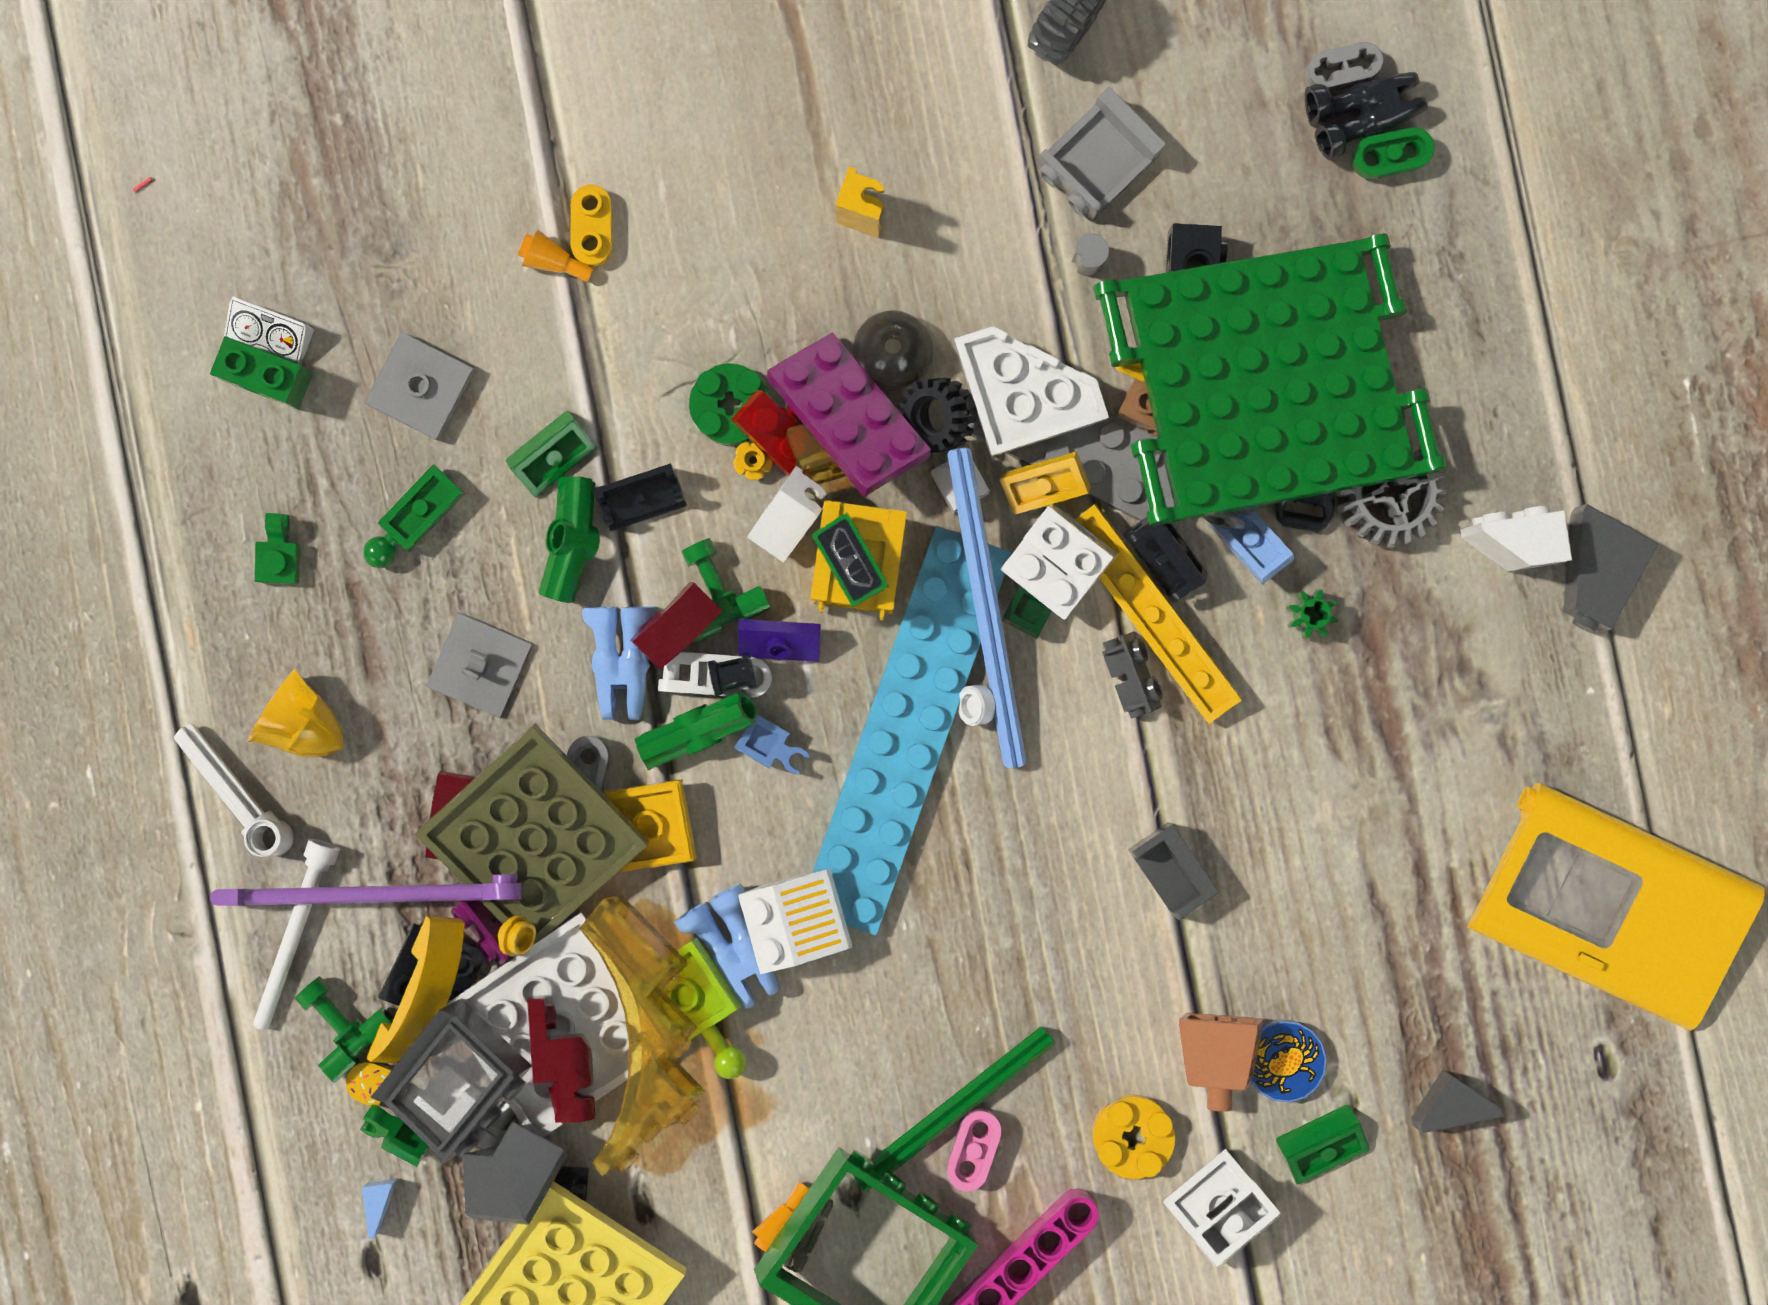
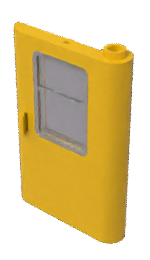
[1467,783,1765,1031]

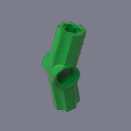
[538,476,600,603]
[634,690,757,770]

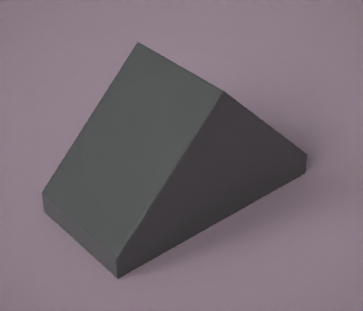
[1411,1070,1503,1133]

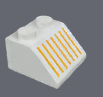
[738,868,853,974]

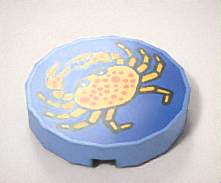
[1252,1019,1327,1103]

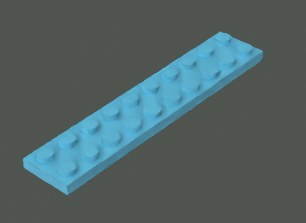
[813,526,1012,935]

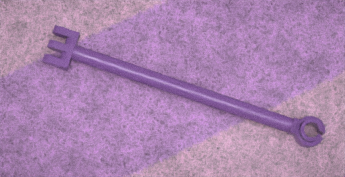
[210,875,522,906]

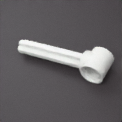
[174,724,294,857]

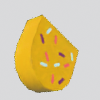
[346,1060,393,1107]

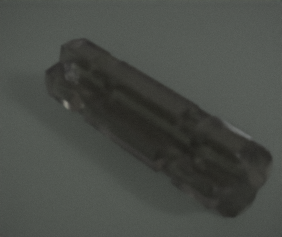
[783,1198,833,1273]

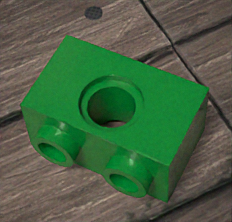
[210,336,313,410]

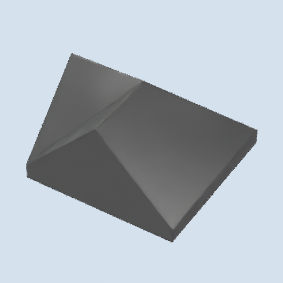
[463,1122,568,1225]

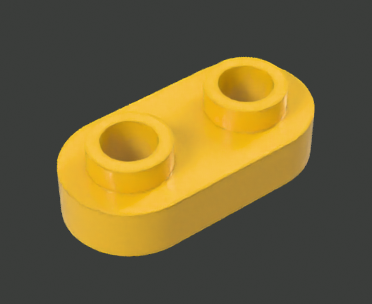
[571,184,613,268]

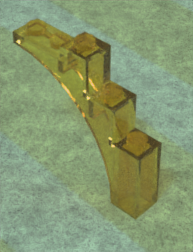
[579,895,707,1176]

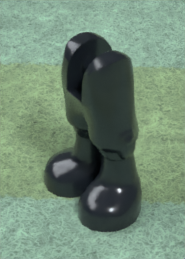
[1305,72,1428,160]

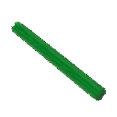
[854,1027,1055,1192]

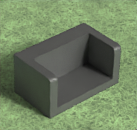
[1128,822,1219,920]

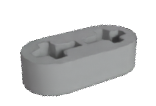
[1304,42,1383,92]

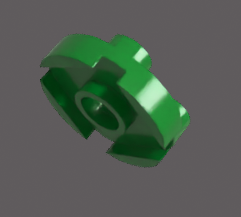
[689,363,770,446]

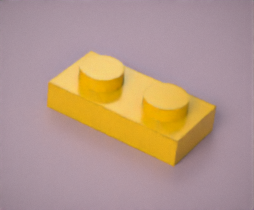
[999,451,1091,515]

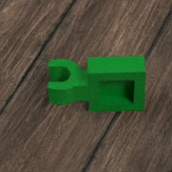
[254,513,300,584]
[360,1105,429,1167]

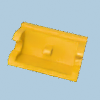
[835,166,884,238]

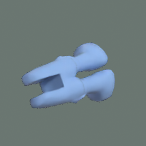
[582,606,659,720]
[674,883,780,1009]

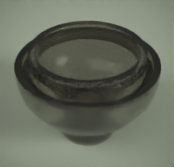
[852,310,933,392]

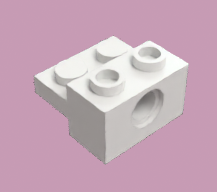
[1000,503,1118,620]
[1163,1149,1281,1269]

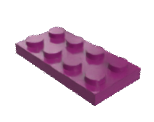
[766,332,931,497]

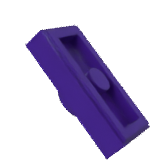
[738,619,821,662]

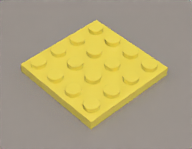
[459,1181,687,1305]

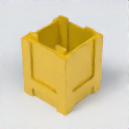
[810,500,907,621]

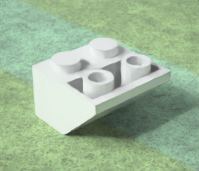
[1460,505,1572,572]

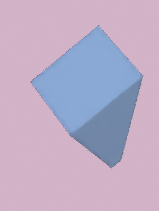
[362,1178,398,1239]

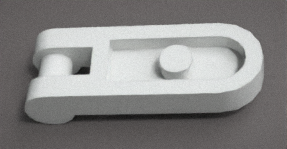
[658,652,772,698]

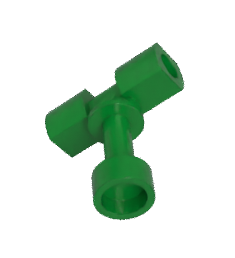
[681,538,771,643]
[294,976,394,1083]

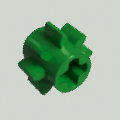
[1286,589,1339,639]

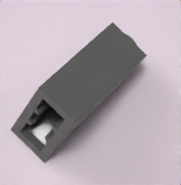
[1563,504,1659,633]

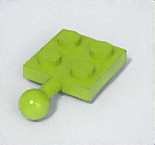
[629,937,746,1079]

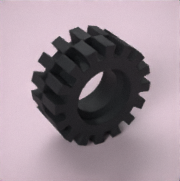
[898,377,976,453]

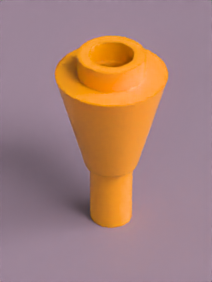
[518,229,594,283]
[752,1182,809,1252]

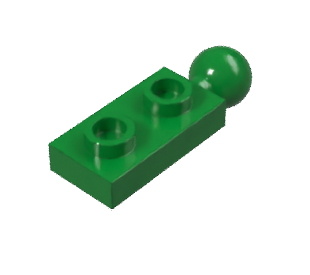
[363,464,466,569]

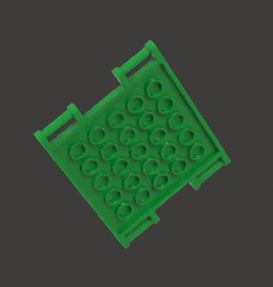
[1093,233,1448,526]

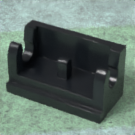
[593,463,687,532]
[1123,517,1207,602]

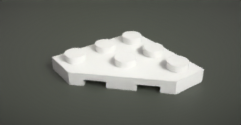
[954,326,1109,457]

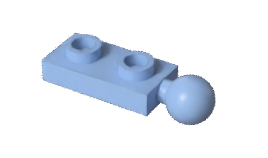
[1209,510,1294,585]

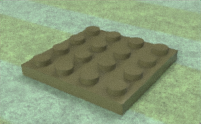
[415,723,649,945]

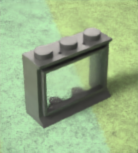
[370,998,532,1164]

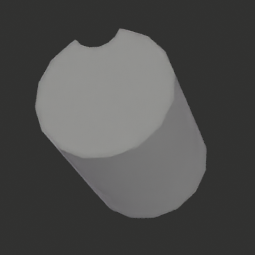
[1071,233,1109,276]

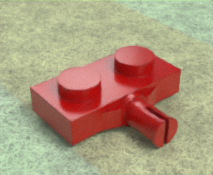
[731,390,817,476]

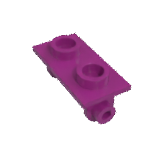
[450,900,509,966]

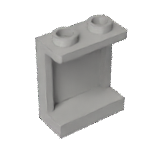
[1037,86,1166,221]

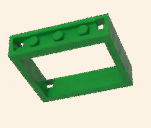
[754,1147,978,1305]

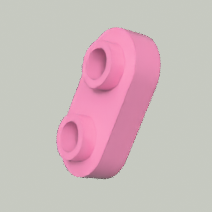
[947,1108,1001,1191]

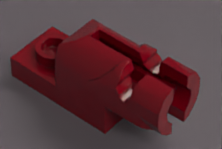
[527,995,596,1123]

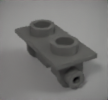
[1102,631,1162,719]

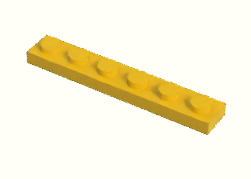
[1075,504,1242,724]

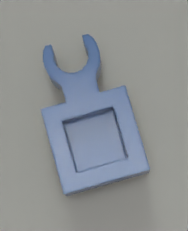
[734,713,810,775]

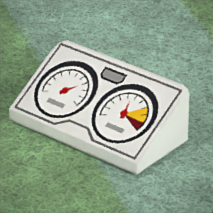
[224,296,315,365]

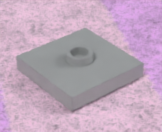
[364,332,476,441]

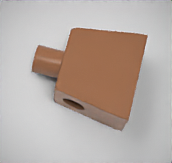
[1179,1012,1264,1112]

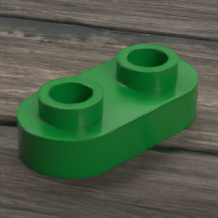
[1351,127,1435,180]

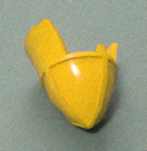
[247,669,344,757]

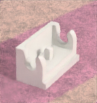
[747,466,826,563]

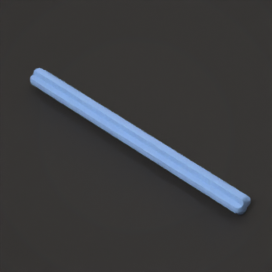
[947,447,1027,768]

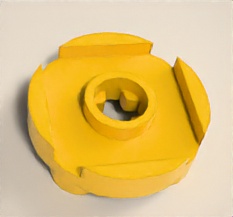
[1092,1094,1175,1179]

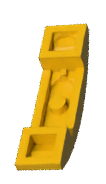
[367,916,465,1063]

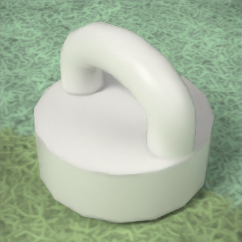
[957,684,995,726]

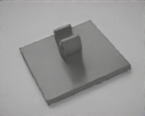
[426,612,533,718]

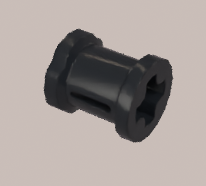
[708,652,756,696]

